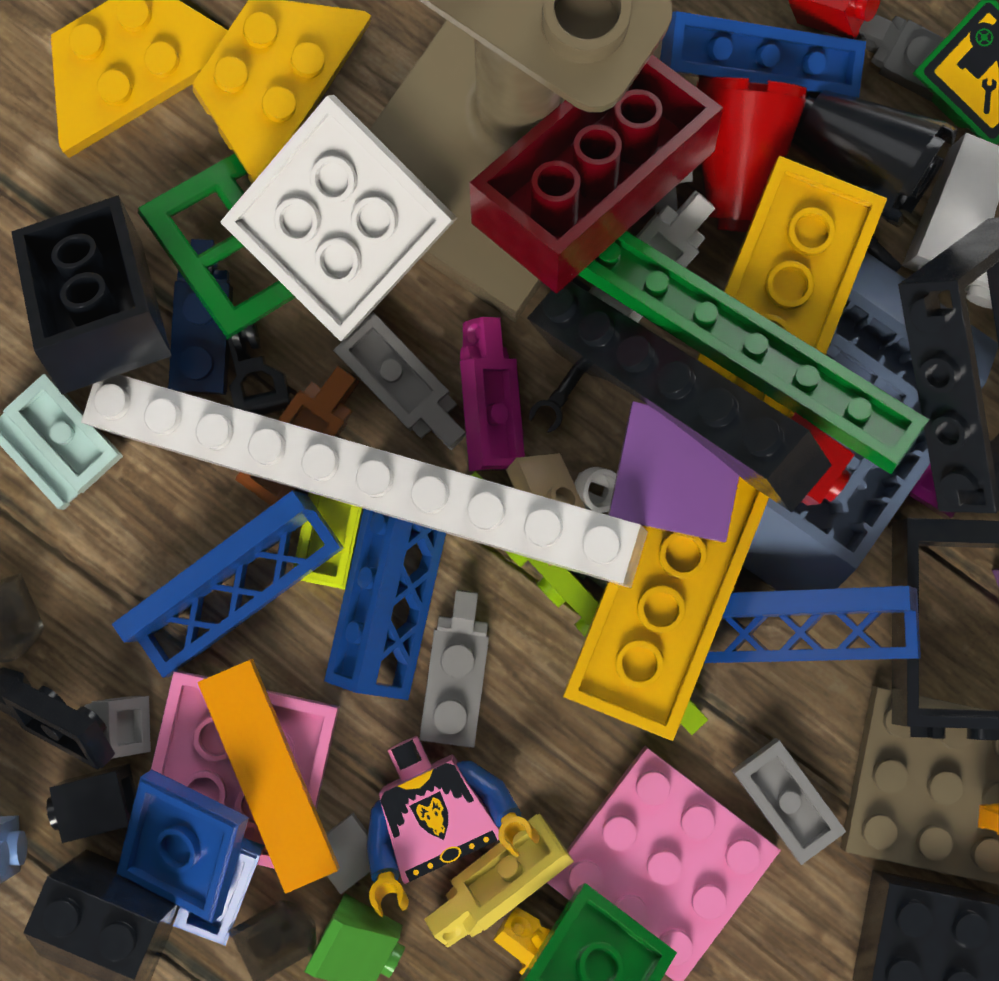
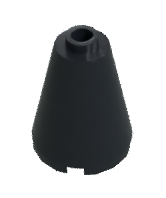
[797,90,958,227]

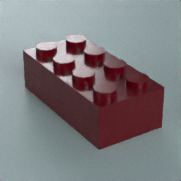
[469,55,723,294]

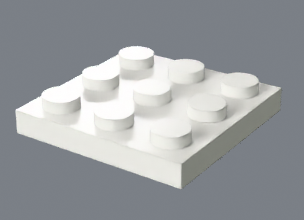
[220,95,457,341]

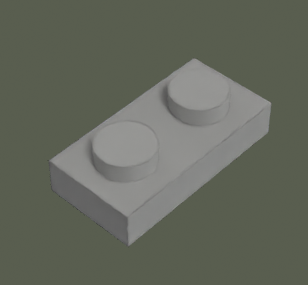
[731,738,846,865]

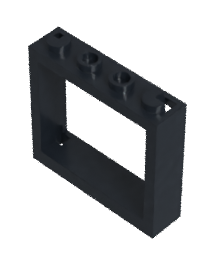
[898,217,999,514]
[892,518,999,740]

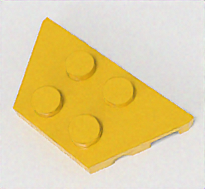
[51,0,228,158]
[192,0,372,184]

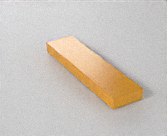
[197,659,340,894]

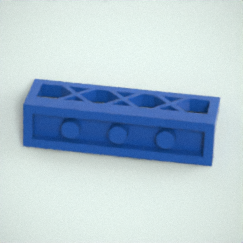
[112,490,344,678]
[324,509,446,700]
[704,586,921,663]

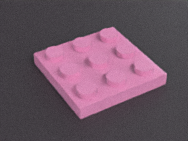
[151,670,340,869]
[547,746,781,981]

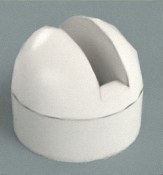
[575,467,617,513]

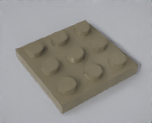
[840,686,999,885]

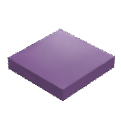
[608,401,739,542]

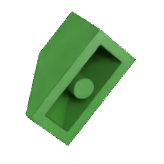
[304,893,405,981]

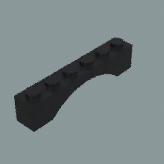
[527,281,832,513]

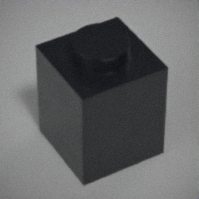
[46,764,136,844]

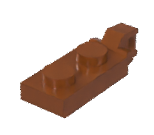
[235,366,360,506]

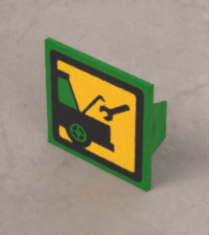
[913,0,999,145]

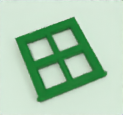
[138,153,296,339]

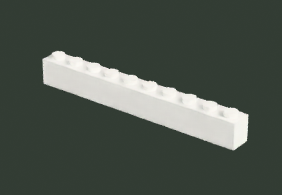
[81,375,648,588]

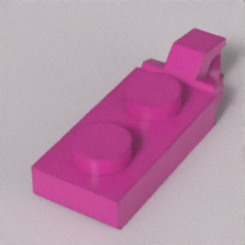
[460,317,525,472]

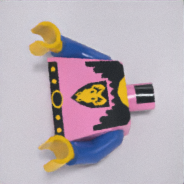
[366,736,540,917]

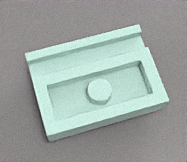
[0,374,123,510]

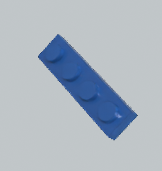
[660,11,866,98]

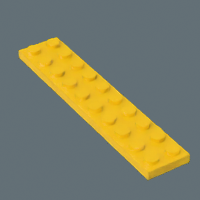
[562,156,887,741]

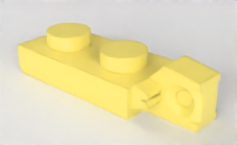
[424,813,574,948]

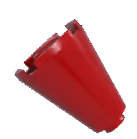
[696,77,807,232]

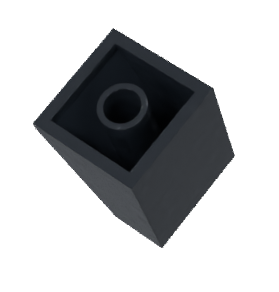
[23,849,180,981]

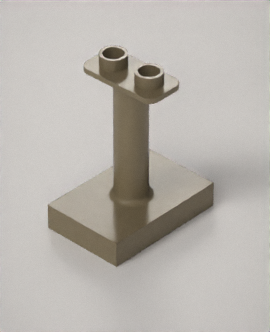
[369,0,686,323]

